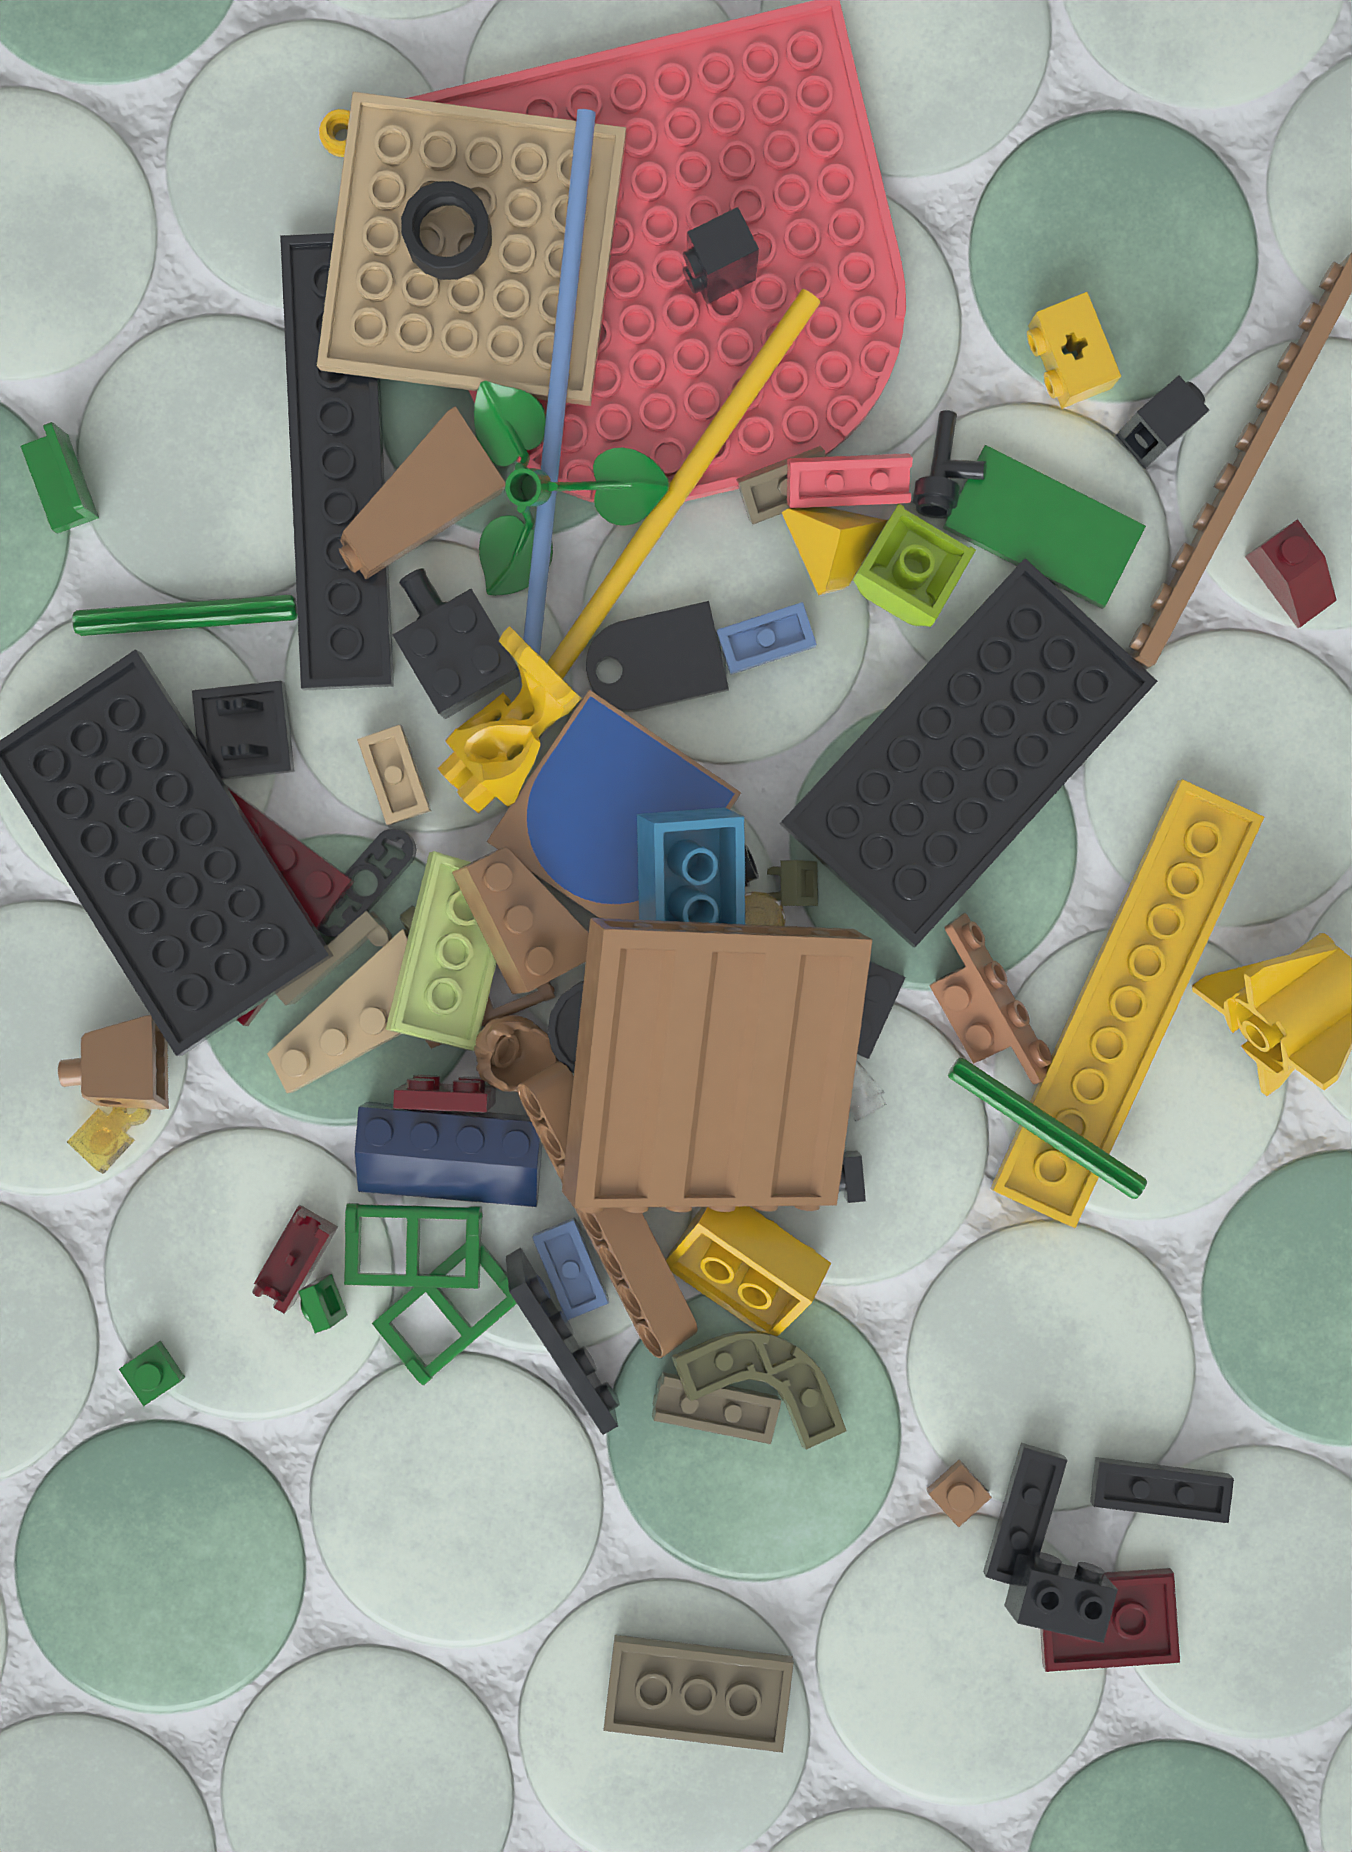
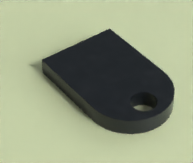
[586,601,729,712]

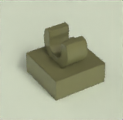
[767,860,818,906]

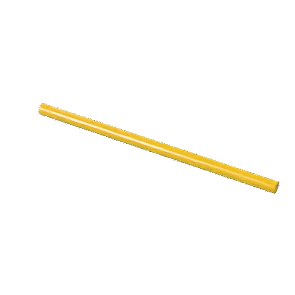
[547,289,821,679]

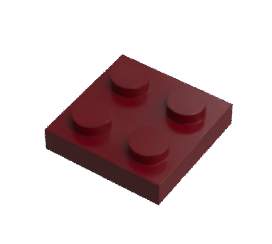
[393,1075,496,1112]

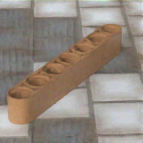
[517,1061,698,1358]

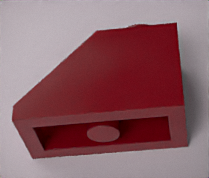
[1245,519,1337,628]

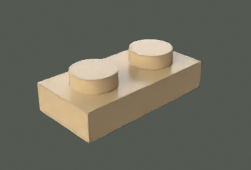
[357,725,431,826]

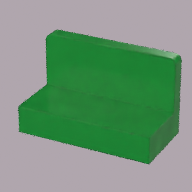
[20,422,99,534]

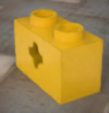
[1027,292,1121,409]

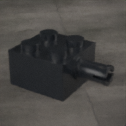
[392,568,520,719]

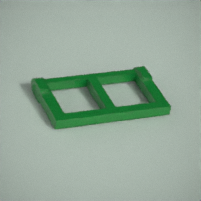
[344,1203,483,1289]
[372,1242,517,1386]

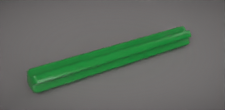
[72,595,298,636]
[948,1058,1147,1199]

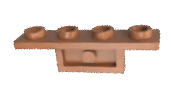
[929,913,1052,1085]

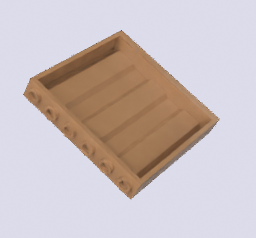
[562,918,873,1213]

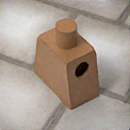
[58,1015,169,1110]

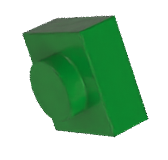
[298,1274,348,1334]
[119,1340,185,1407]

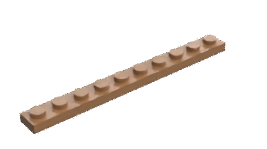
[1129,252,1352,670]

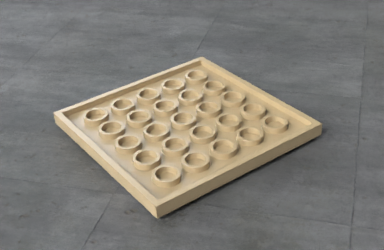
[317,92,627,406]

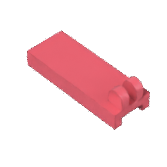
[787,453,913,508]

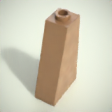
[339,406,506,579]

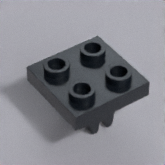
[192,681,295,780]

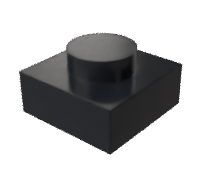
[839,1151,866,1203]

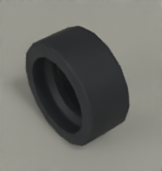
[401,181,492,280]

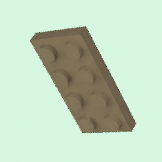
[603,1635,794,1753]

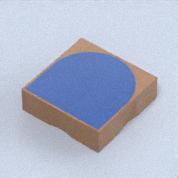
[486,690,741,920]

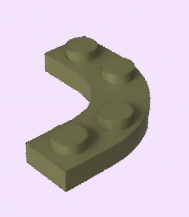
[671,1331,847,1450]

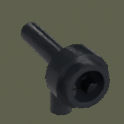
[913,410,987,518]

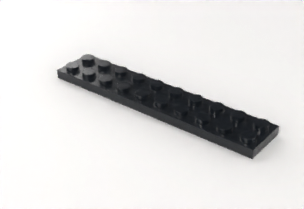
[280,233,394,691]

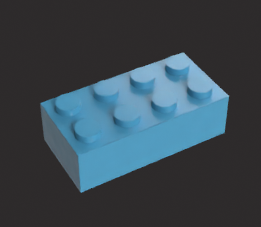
[637,807,745,924]

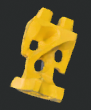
[437,626,582,813]

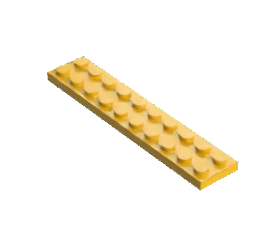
[990,779,1265,1228]

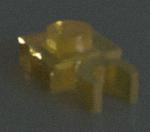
[67,1107,152,1174]

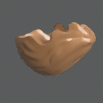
[474,1015,559,1092]

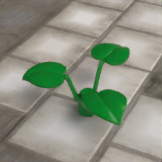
[474,381,670,596]

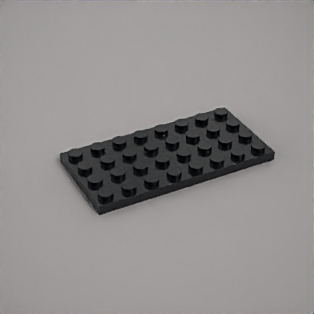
[779,558,1158,947]
[0,649,334,1056]

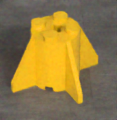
[1192,933,1352,1096]

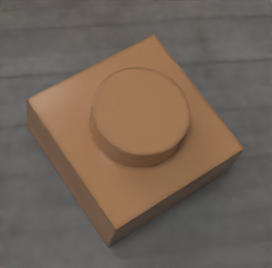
[926,1459,992,1527]

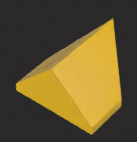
[782,507,888,595]

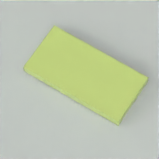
[386,851,497,1051]

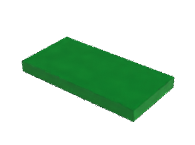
[943,445,1146,609]

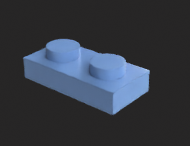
[716,602,817,675]
[532,1217,609,1320]

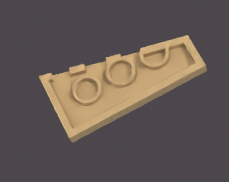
[267,929,409,1093]

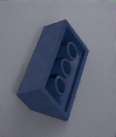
[354,1102,543,1207]

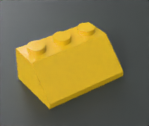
[665,1206,831,1336]

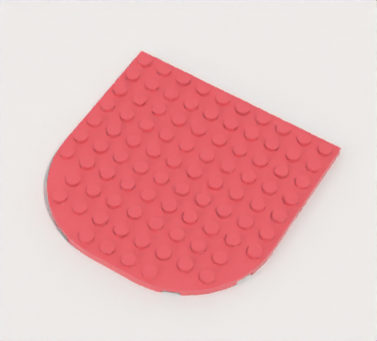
[406,0,906,502]

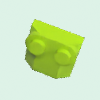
[853,503,976,627]

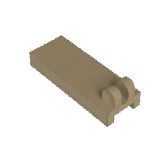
[276,911,392,1006]
[652,1372,781,1444]

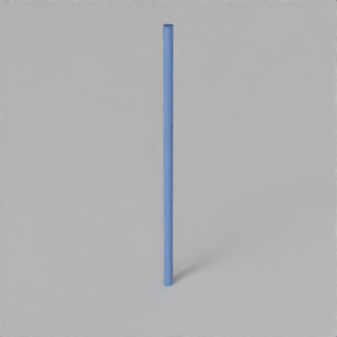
[519,109,596,677]

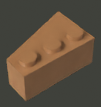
[452,847,589,994]

